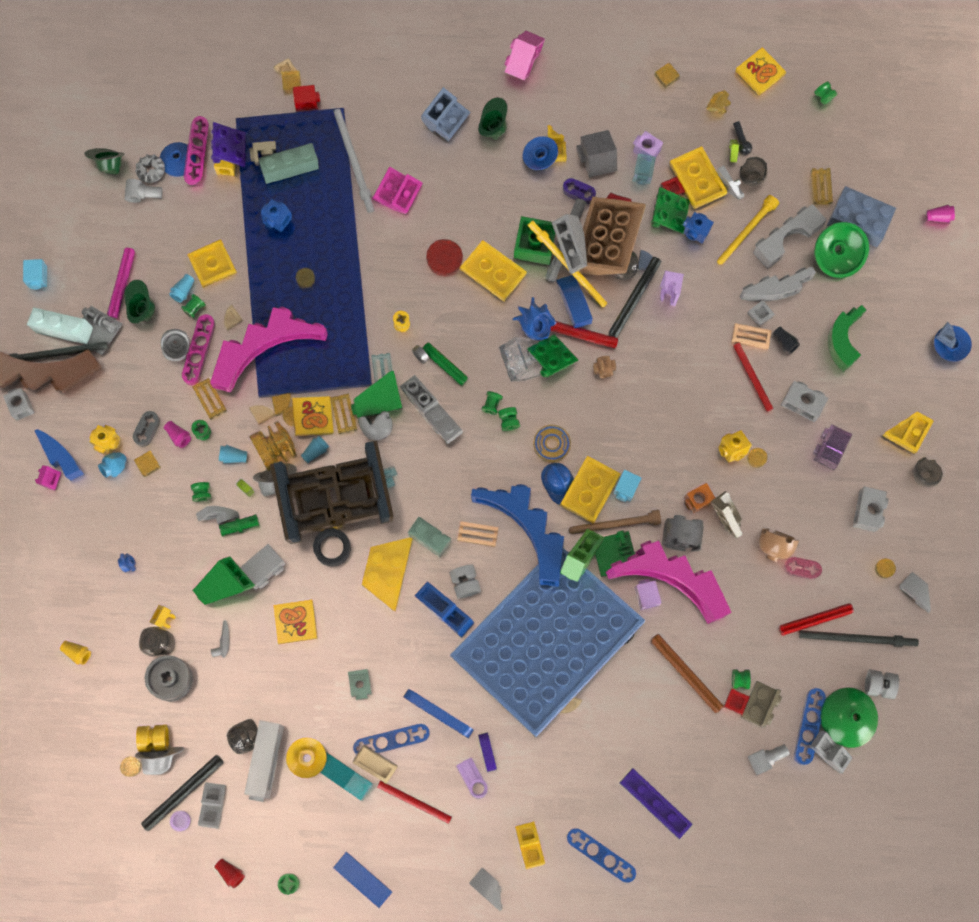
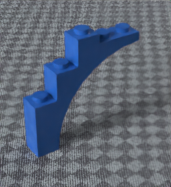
[471,484,564,587]

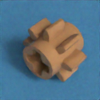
[593,356,617,378]

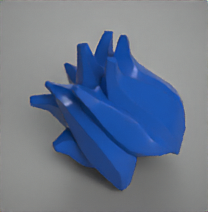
[512,297,557,340]

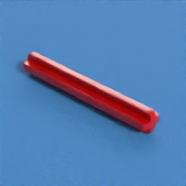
[551,321,618,349]
[779,603,854,636]

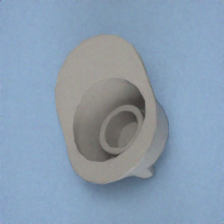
[253,463,297,496]
[135,747,184,775]

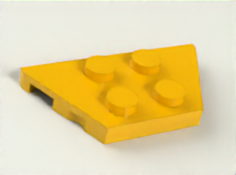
[361,537,413,612]

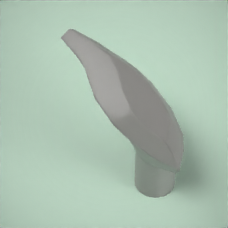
[211,620,230,658]

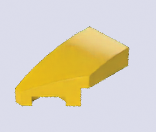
[547,125,567,162]

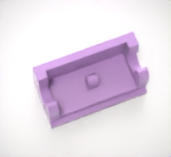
[660,271,684,306]

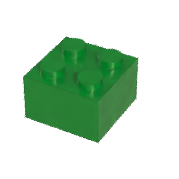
[513,216,556,265]

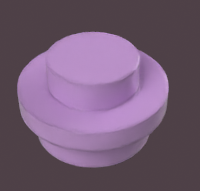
[170,811,191,831]

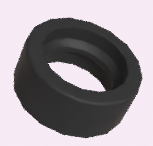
[313,528,351,567]

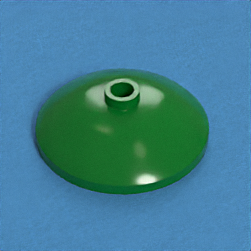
[814,222,869,278]
[821,687,878,748]

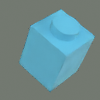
[23,259,47,290]
[613,470,642,502]

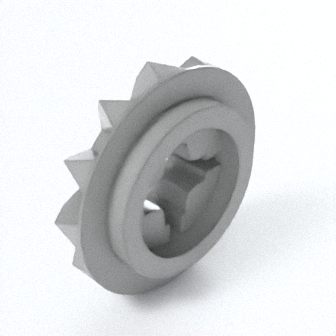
[135,154,165,183]

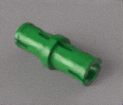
[219,514,260,537]

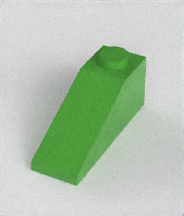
[560,528,605,582]

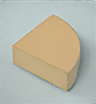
[273,58,298,77]
[224,305,243,331]
[249,405,275,425]
[560,697,582,713]

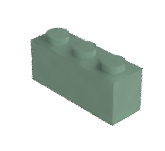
[258,143,319,184]

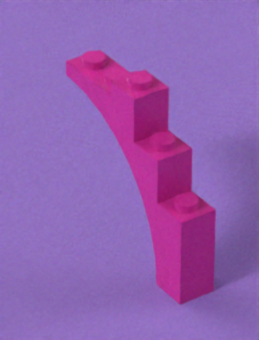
[210,307,328,393]
[606,540,732,624]

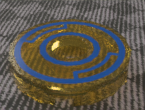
[533,425,571,463]

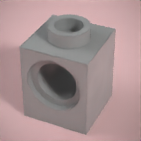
[3,388,34,420]

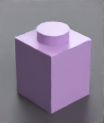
[635,579,661,610]

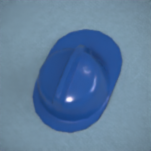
[541,463,574,505]

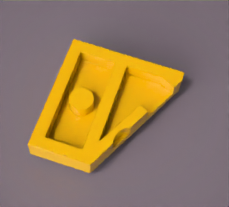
[883,411,934,454]

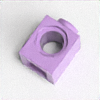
[633,131,663,164]

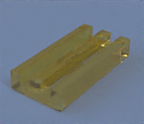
[811,168,833,205]
[192,378,227,420]
[330,393,358,435]

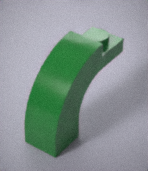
[828,305,867,373]

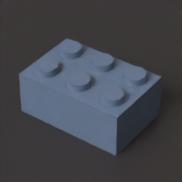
[826,186,896,247]

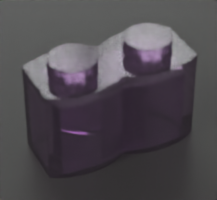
[813,424,852,470]

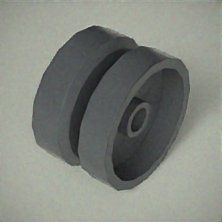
[145,655,194,702]

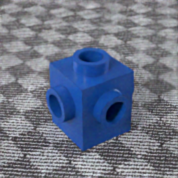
[261,199,292,232]
[683,212,714,244]

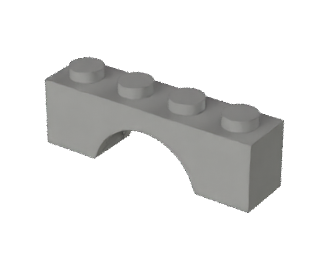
[753,204,827,269]

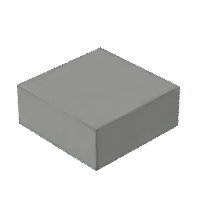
[748,300,775,327]

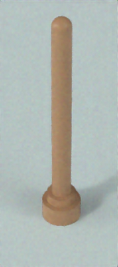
[569,509,661,534]

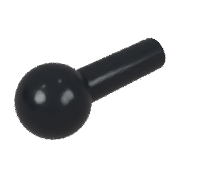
[733,121,753,155]

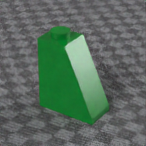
[351,370,403,419]
[192,556,255,605]

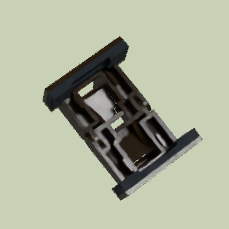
[270,441,394,544]

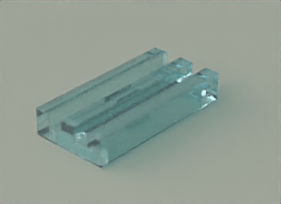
[371,353,392,382]

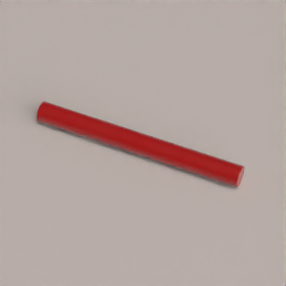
[733,343,774,412]
[377,780,452,824]

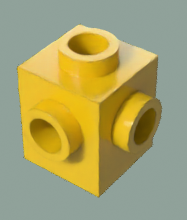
[89,425,120,454]
[718,430,752,463]

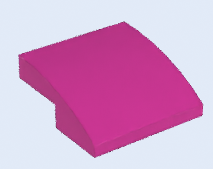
[372,167,423,214]

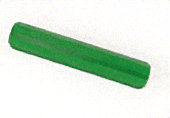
[422,342,468,385]

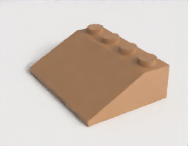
[579,197,646,276]

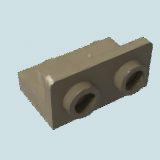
[249,141,276,166]
[711,491,743,538]
[741,681,782,728]

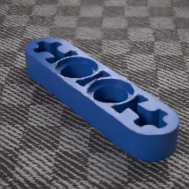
[794,688,826,765]
[403,689,474,739]
[353,724,430,755]
[567,828,636,883]

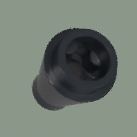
[773,326,800,354]

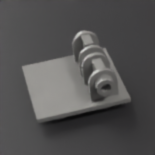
[82,306,123,355]

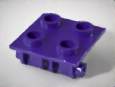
[211,122,246,166]

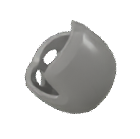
[161,329,190,361]
[358,411,393,441]

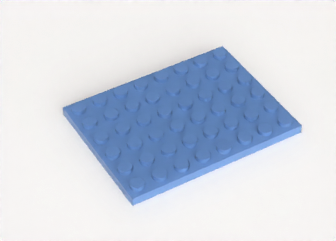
[450,548,645,737]

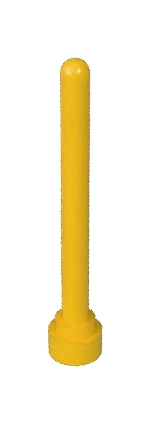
[717,195,780,265]

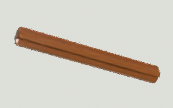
[651,634,724,713]

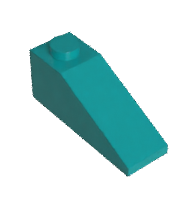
[320,752,373,801]

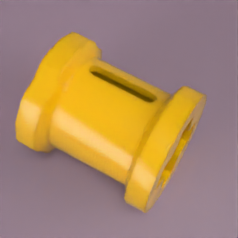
[393,310,410,332]

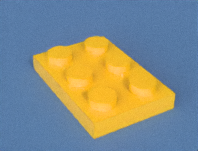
[669,146,727,209]
[460,240,527,302]
[560,456,621,524]

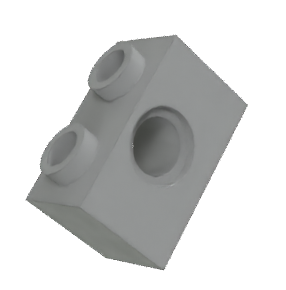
[781,381,828,422]
[853,486,888,532]

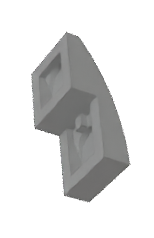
[810,730,852,774]
[198,782,226,829]

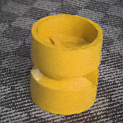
[136,724,169,753]

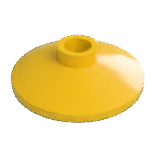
[286,737,327,778]

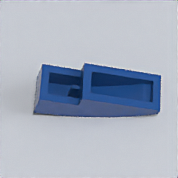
[556,275,593,328]
[34,429,84,481]
[414,581,474,638]

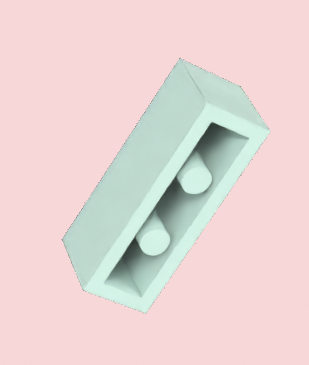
[27,307,93,344]

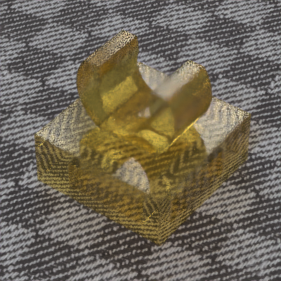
[706,90,731,114]

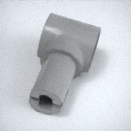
[124,179,162,203]
[748,744,790,775]

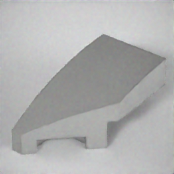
[716,165,744,200]
[196,506,240,525]
[900,572,931,613]
[469,868,502,911]

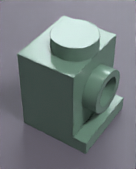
[348,669,372,700]

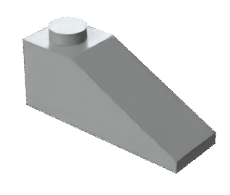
[552,214,587,274]

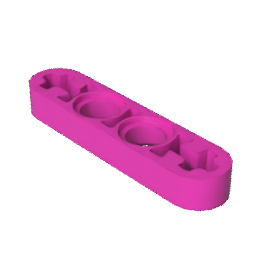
[184,116,209,185]
[182,314,215,386]

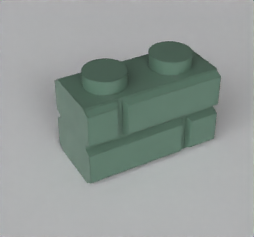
[408,517,451,557]

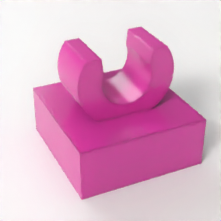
[35,465,61,490]

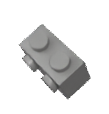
[240,544,285,590]

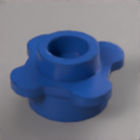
[118,553,136,572]

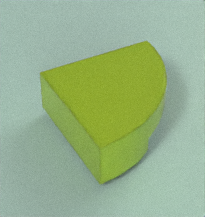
[729,139,739,162]
[236,479,254,497]

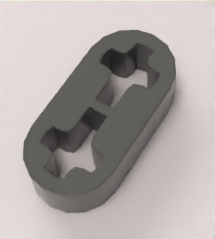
[133,411,160,447]

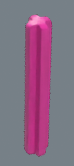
[107,247,135,318]

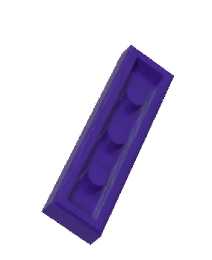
[619,768,693,839]

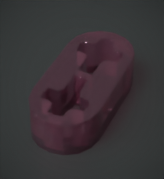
[784,557,822,580]

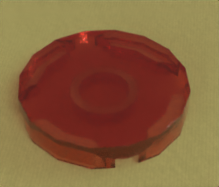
[426,239,463,276]

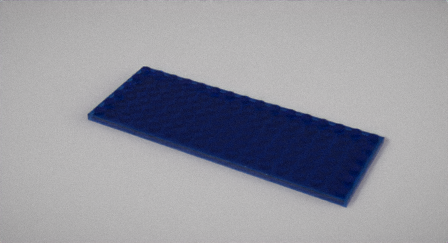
[235,108,372,398]

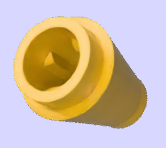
[60,640,91,665]

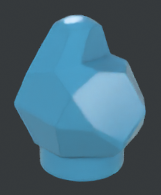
[98,452,127,478]

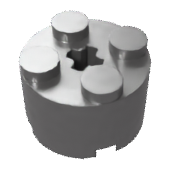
[662,515,704,552]

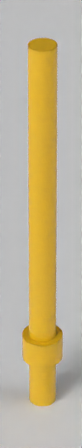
[528,220,607,308]

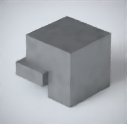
[576,130,617,177]

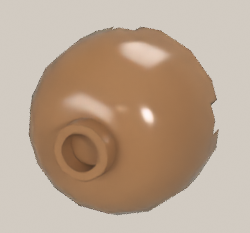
[759,527,800,562]

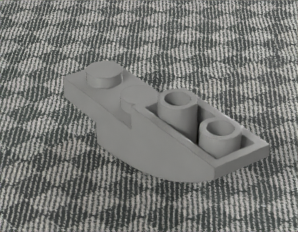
[740,267,816,302]
[400,375,463,444]

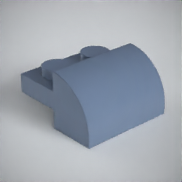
[421,87,471,141]

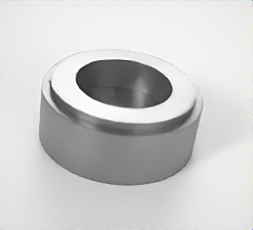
[412,345,429,363]

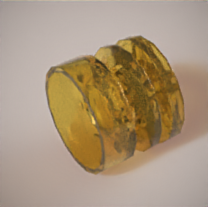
[249,421,297,472]

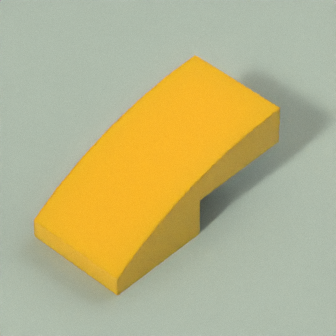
[515,821,545,869]

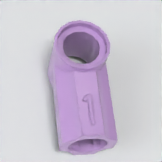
[456,758,487,799]

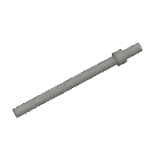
[333,109,375,213]

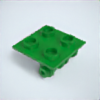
[651,187,690,234]
[527,334,578,377]
[595,530,635,577]

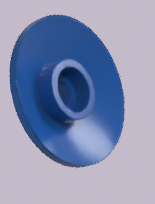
[522,136,558,170]
[160,142,196,177]
[934,325,972,362]

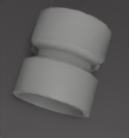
[449,564,481,599]
[864,669,899,699]

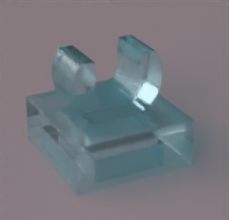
[384,466,397,488]

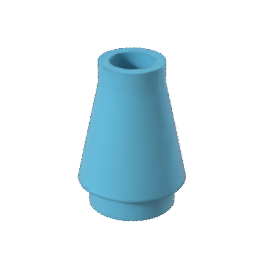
[169,274,195,303]
[301,436,329,464]
[219,445,247,463]

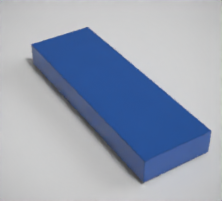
[333,852,392,908]

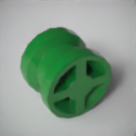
[814,81,837,104]
[190,482,212,502]
[732,669,751,689]
[277,873,300,895]

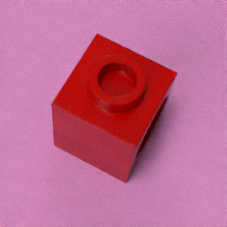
[293,85,320,112]

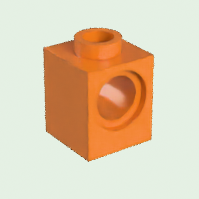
[684,483,716,514]

